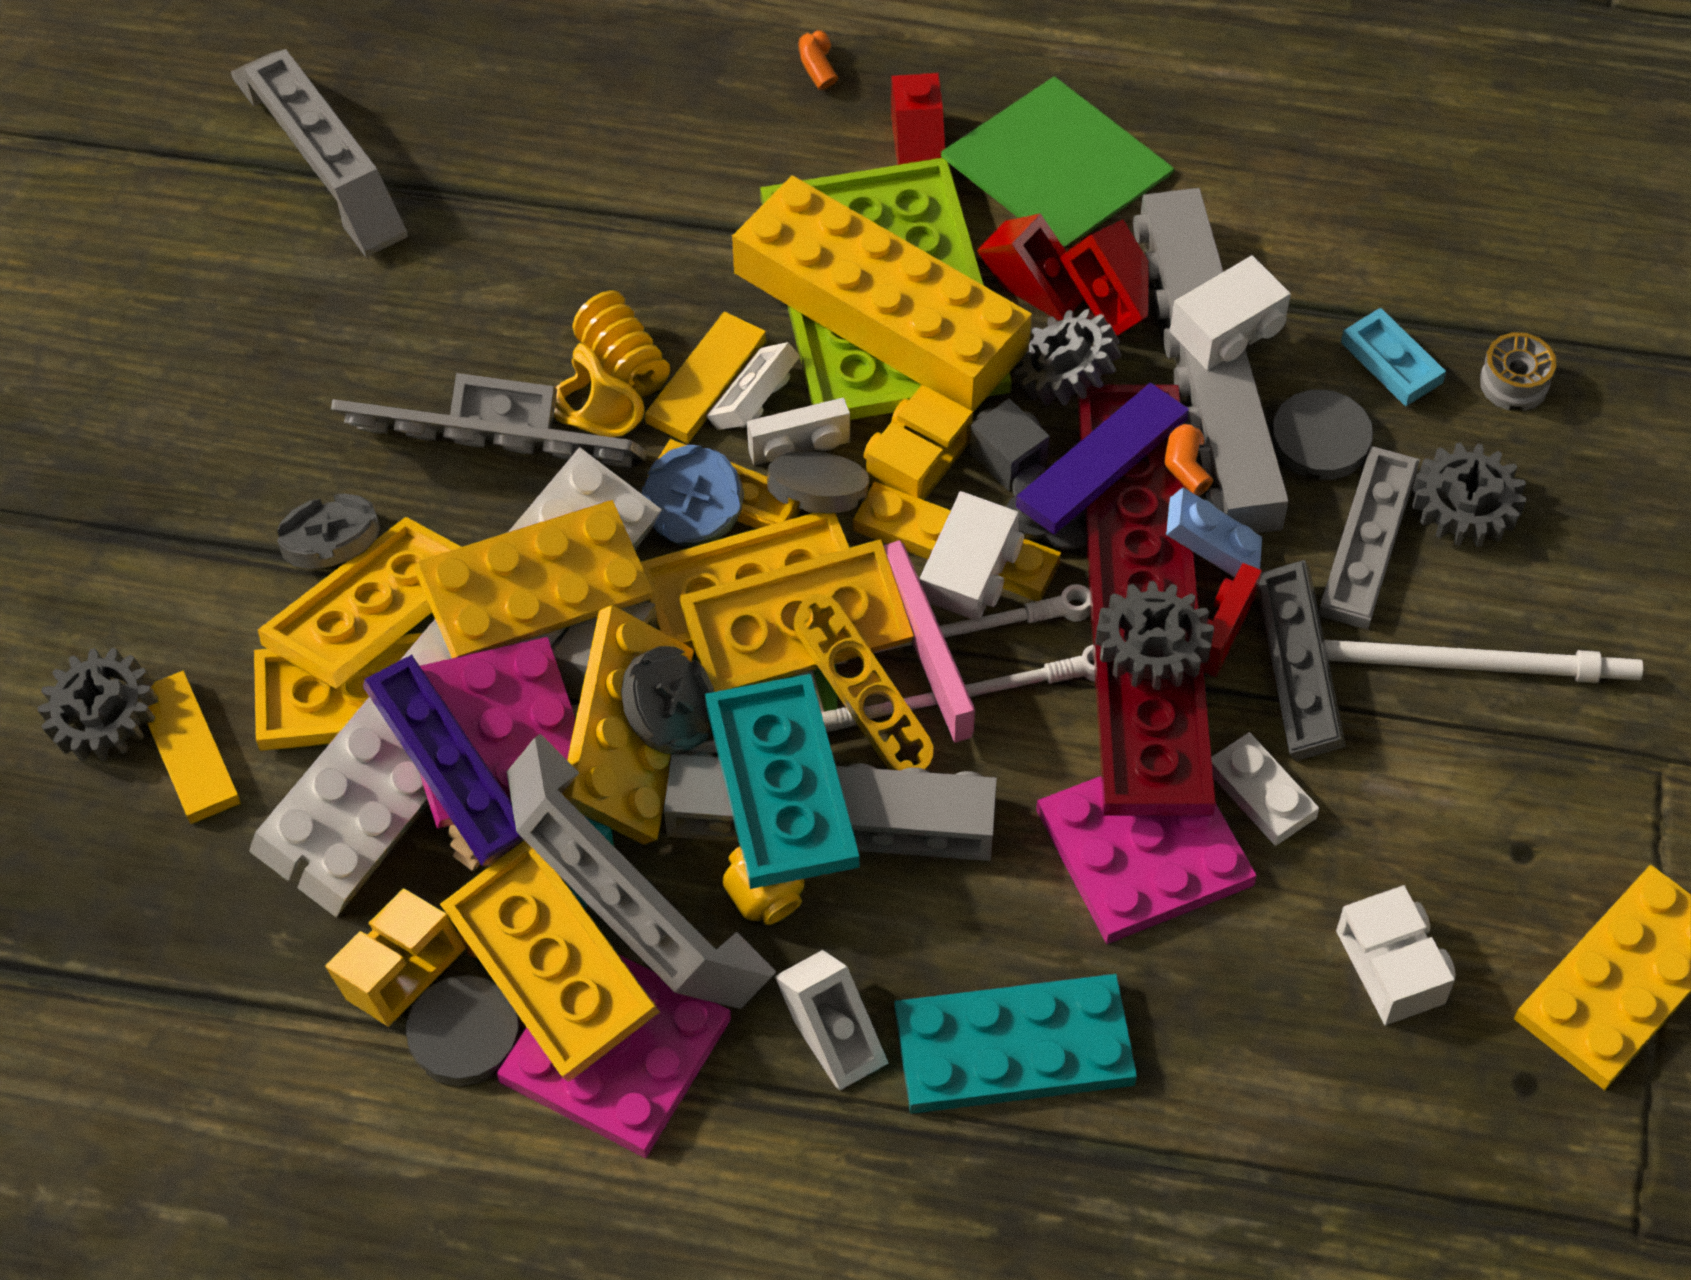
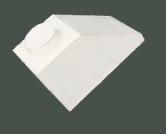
[774,950,888,1090]

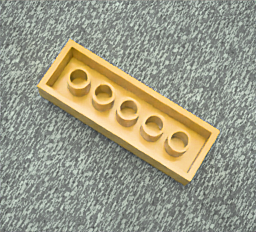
[732,175,1032,412]

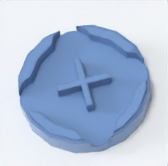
[642,445,744,547]

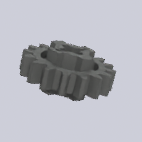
[1014,309,1121,406]
[1412,443,1526,547]
[1095,581,1214,690]
[38,648,158,761]

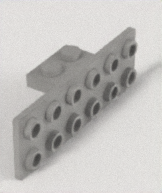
[331,373,647,468]

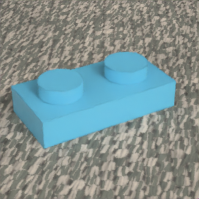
[1341,308,1446,407]

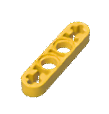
[794,595,933,771]

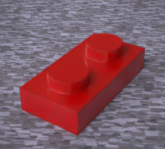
[1203,562,1262,677]

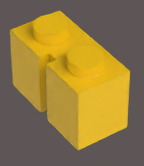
[864,385,973,500]
[325,888,466,1027]

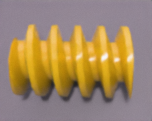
[572,290,670,398]

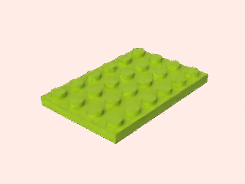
[760,158,1012,420]

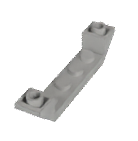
[231,49,408,257]
[507,734,776,1009]

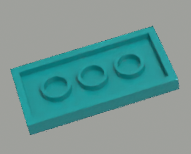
[705,674,860,889]
[894,974,1137,1114]

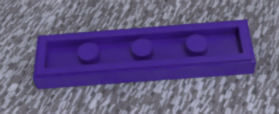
[1016,382,1189,535]
[363,654,524,866]

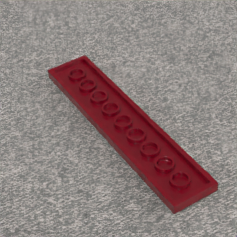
[1078,385,1215,816]

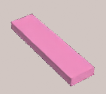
[883,540,975,743]

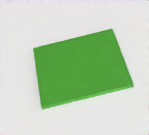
[941,76,1175,250]

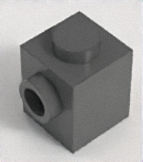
[970,399,1049,492]

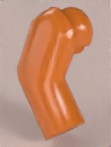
[1165,424,1213,496]

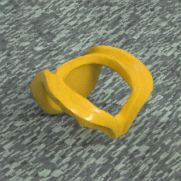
[554,343,645,438]

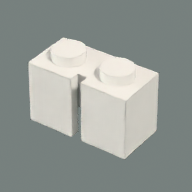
[1170,255,1291,371]
[919,491,1024,621]
[1336,885,1456,1026]

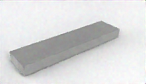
[1319,446,1420,630]

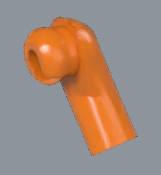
[798,30,838,90]

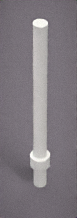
[1324,640,1643,683]

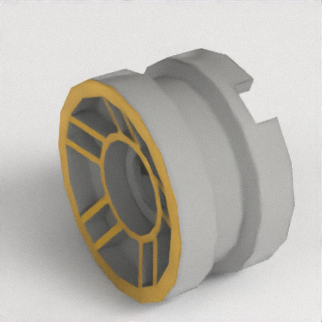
[1480,332,1556,411]

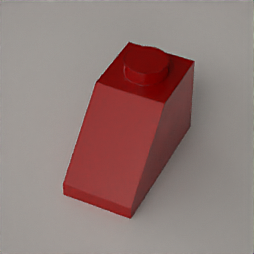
[891,73,945,165]
[977,213,1084,321]
[1059,219,1149,336]

